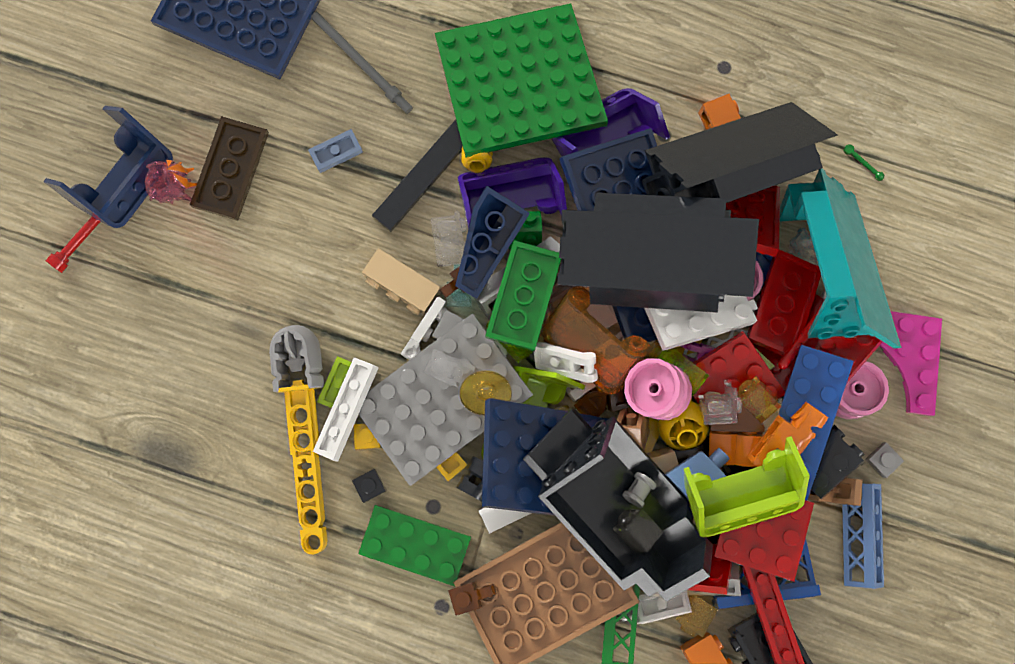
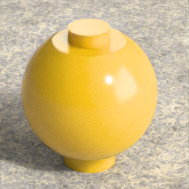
[658,401,709,451]

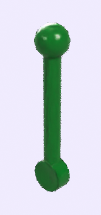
[844,144,885,181]

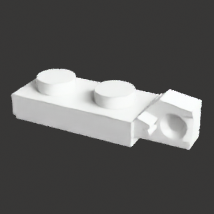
[401,297,447,360]
[618,590,692,624]

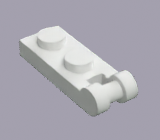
[534,342,598,383]

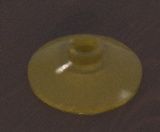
[460,371,512,416]

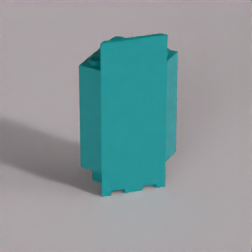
[780,168,902,348]

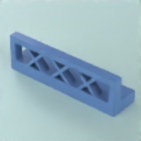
[842,484,884,589]

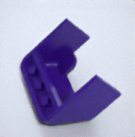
[551,88,670,156]
[458,157,567,230]

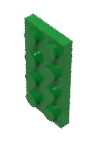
[485,240,561,352]
[358,505,471,587]

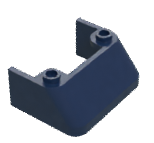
[43,105,173,228]

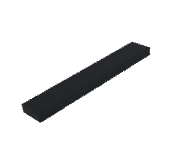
[372,119,462,232]

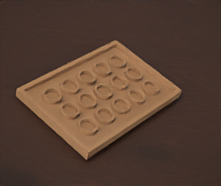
[453,522,640,664]

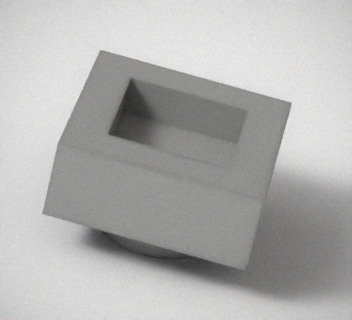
[865,442,904,478]

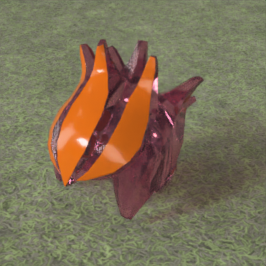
[145,160,197,204]

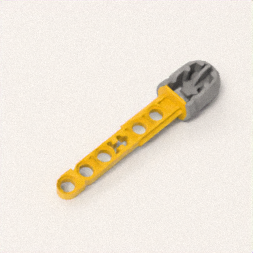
[269,325,327,555]

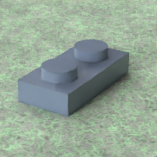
[308,129,363,173]

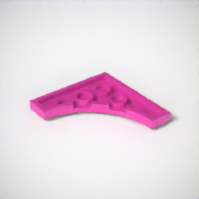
[879,311,942,416]

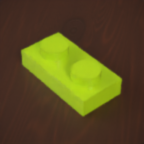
[317,356,352,408]

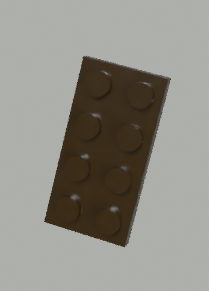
[190,116,269,221]

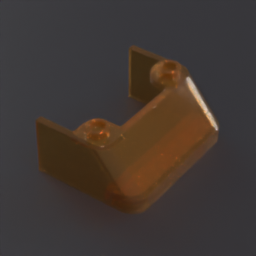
[542,286,663,394]

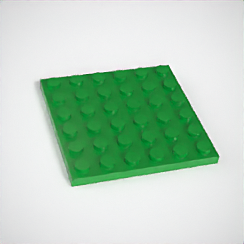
[435,3,608,158]

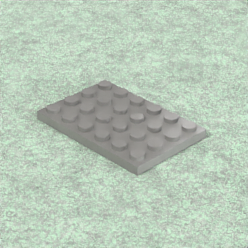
[359,313,533,486]

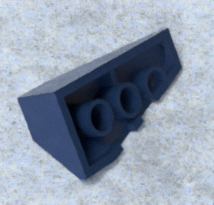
[455,186,530,299]

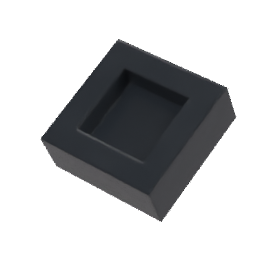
[352,469,386,503]

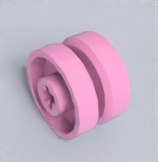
[624,359,692,420]
[836,361,889,419]

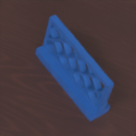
[712,538,821,610]

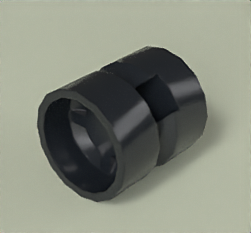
[456,456,483,502]

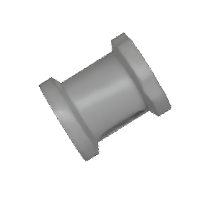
[622,472,657,508]

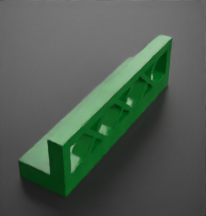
[601,584,640,664]

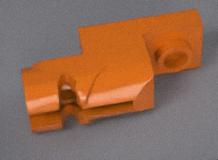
[747,402,829,467]

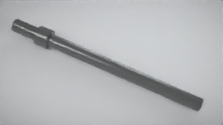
[311,11,413,114]

